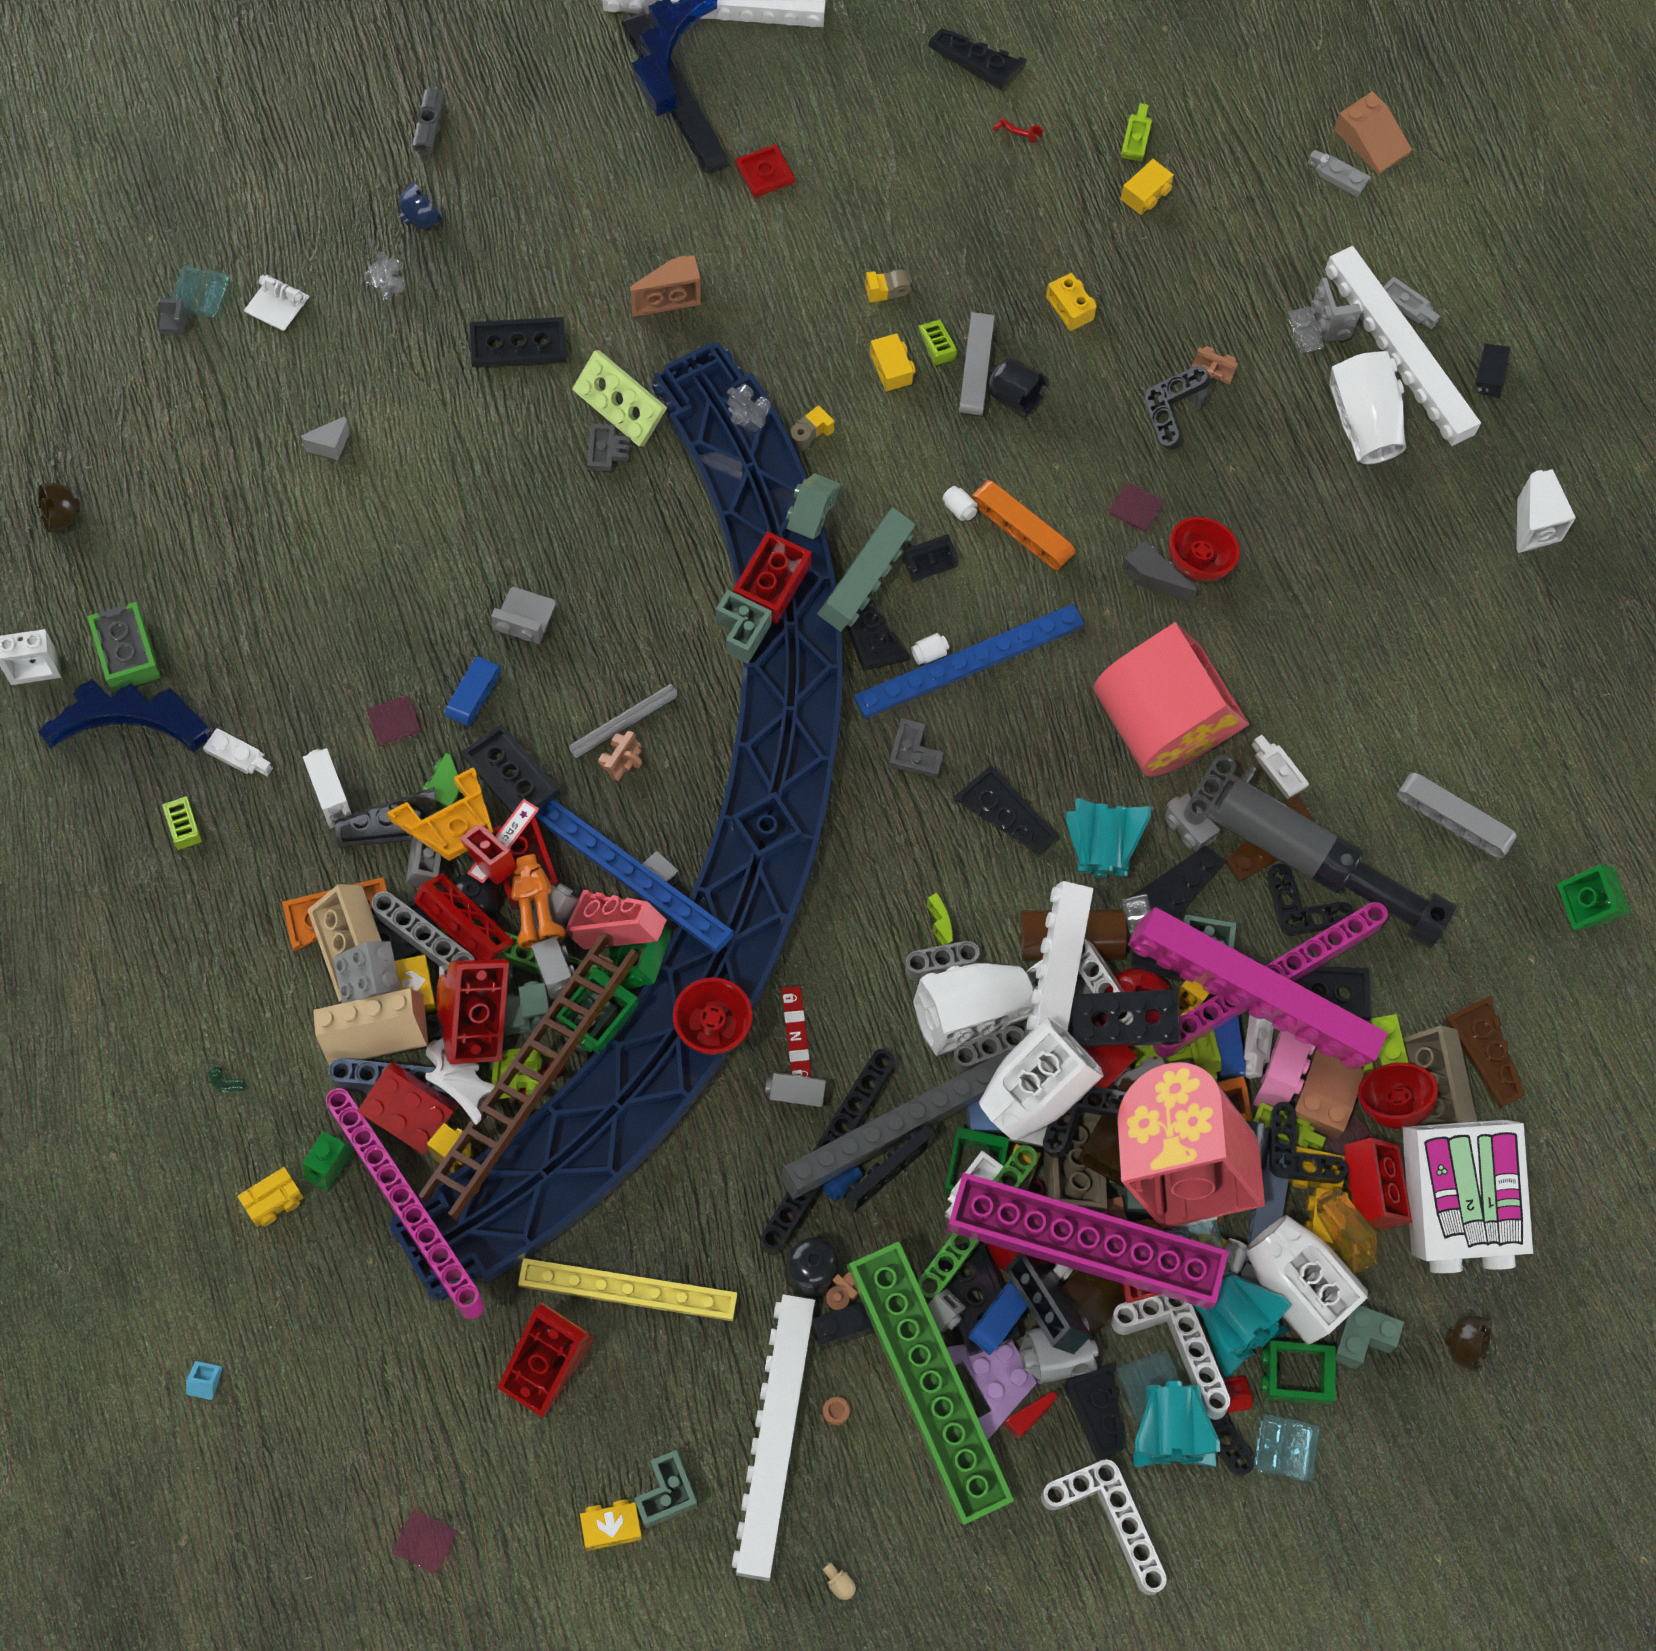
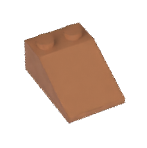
[1334,91,1412,175]
[630,255,701,317]
[1293,1049,1364,1140]

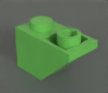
[422,753,464,811]

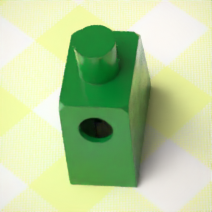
[302,1131,354,1192]

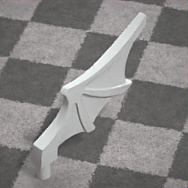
[425,1038,495,1125]

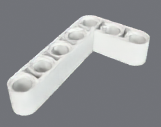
[1026,939,1147,1048]
[1111,1295,1230,1420]
[1041,1460,1167,1595]

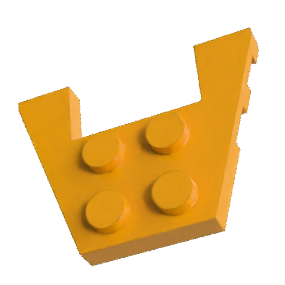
[387,768,493,861]

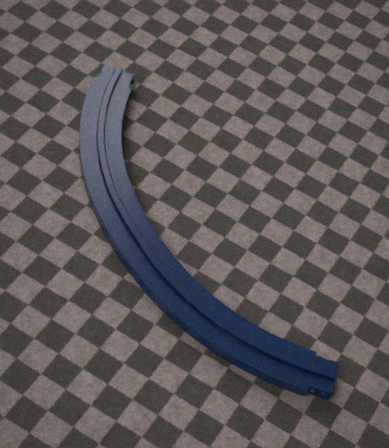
[388,342,842,1302]

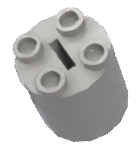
[1020,1317,1098,1385]

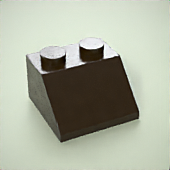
[1062,1270,1125,1337]

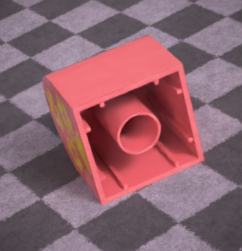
[1093,622,1250,777]
[1118,1062,1265,1229]

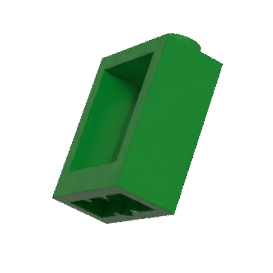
[601,926,672,989]
[556,968,639,1055]
[943,1127,1009,1198]
[1260,1340,1336,1406]

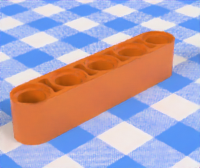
[971,480,1075,570]

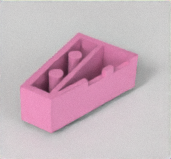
[1252,1031,1315,1107]

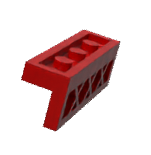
[414,873,514,960]

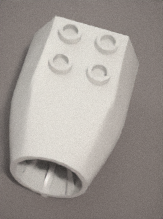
[1329,351,1406,464]
[913,963,1034,1056]
[979,1017,1104,1141]
[1245,1215,1368,1345]

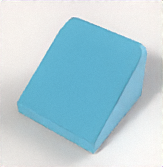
[186,1361,222,1400]

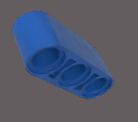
[445,656,501,727]
[1207,1013,1246,1082]
[968,1280,1027,1355]

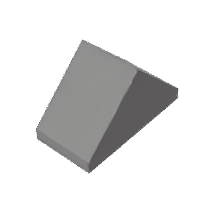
[301,416,350,460]

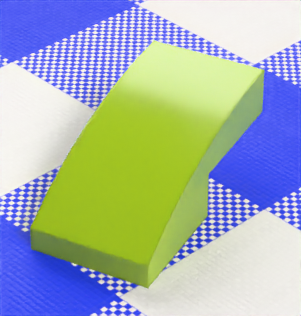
[926,892,953,946]

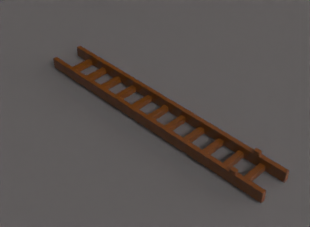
[418,934,639,1220]

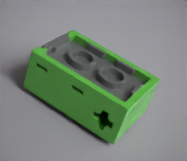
[87,602,161,693]

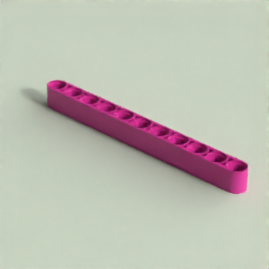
[1153,902,1388,1058]
[326,1088,484,1319]

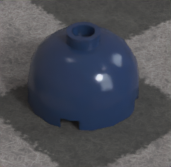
[398,182,443,230]

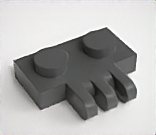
[587,424,631,471]

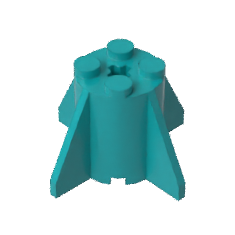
[1066,798,1152,879]
[1192,1272,1292,1378]
[1133,1381,1220,1467]

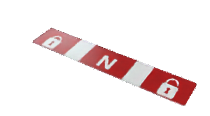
[781,986,812,1077]

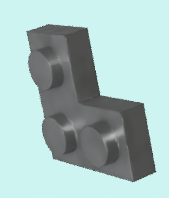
[889,718,944,778]

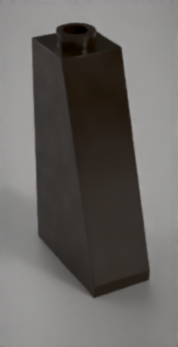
[1076,1078,1134,1188]

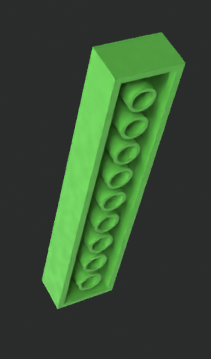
[846,1241,1014,1525]

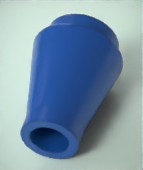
[822,1166,862,1201]

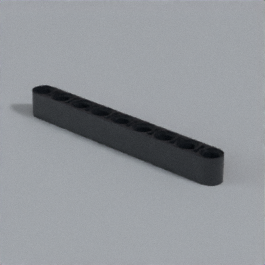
[622,12,728,173]
[761,1049,894,1255]

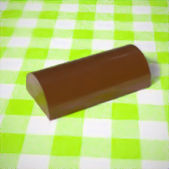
[1019,909,1127,961]

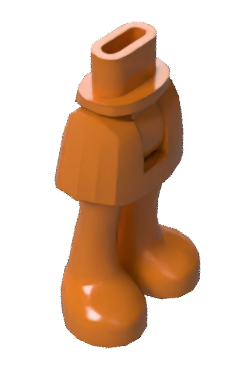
[511,854,566,949]

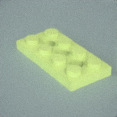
[572,350,667,447]

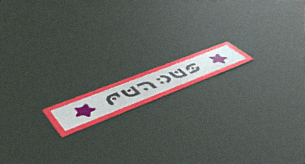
[467,799,539,883]

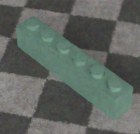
[817,507,915,632]

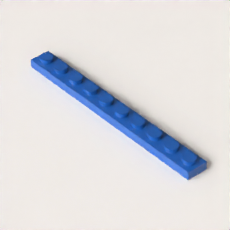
[854,604,1084,719]
[535,799,734,954]

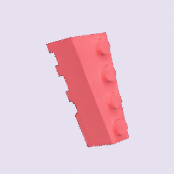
[565,890,666,949]

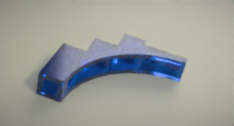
[632,0,717,117]
[38,679,212,753]

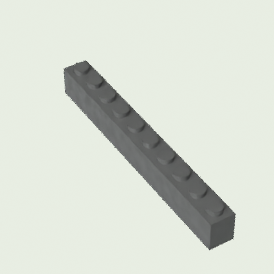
[780,1049,1010,1200]

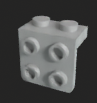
[1311,278,1361,342]
[491,587,556,644]
[334,941,400,1003]

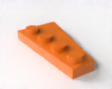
[282,877,389,952]

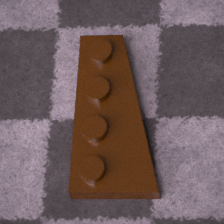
[1225,794,1315,883]
[1445,995,1524,1109]

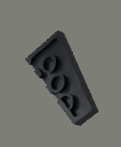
[928,28,1027,90]
[835,580,910,670]
[954,765,1059,855]
[334,787,438,847]
[1122,846,1225,918]

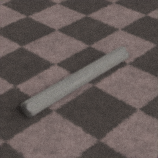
[569,684,678,758]

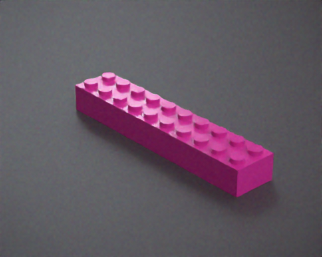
[1128,907,1388,1069]
[947,1172,1229,1310]

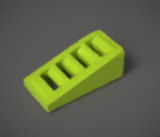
[918,320,957,366]
[162,796,202,850]

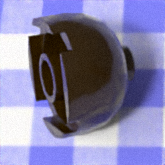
[38,483,80,532]
[1445,1316,1492,1373]

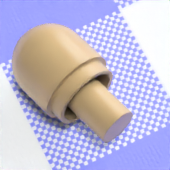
[822,1562,856,1600]

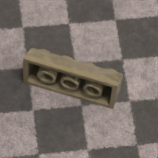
[1403,1025,1477,1126]
[1043,1112,1107,1212]

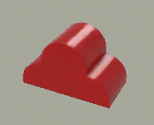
[436,959,509,1064]
[497,1303,594,1418]

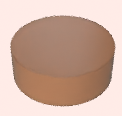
[823,1397,850,1426]

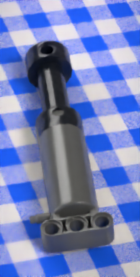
[1184,755,1456,949]

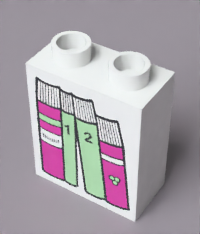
[1402,1120,1533,1273]

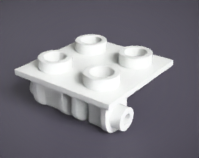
[244,275,309,331]

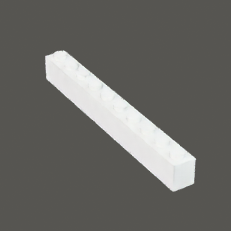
[602,0,825,27]
[1325,246,1481,446]
[1009,881,1093,1147]
[732,1295,815,1581]

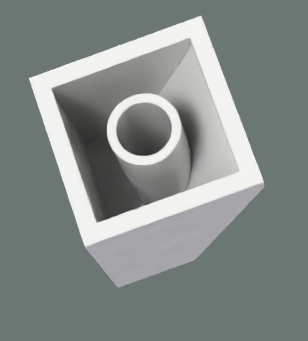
[1516,469,1576,553]

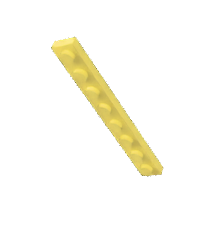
[518,1258,737,1321]

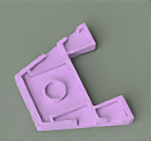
[946,1342,1037,1441]

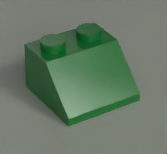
[1557,864,1631,931]

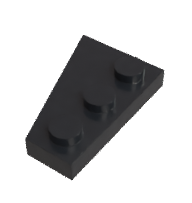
[1063,1363,1124,1461]

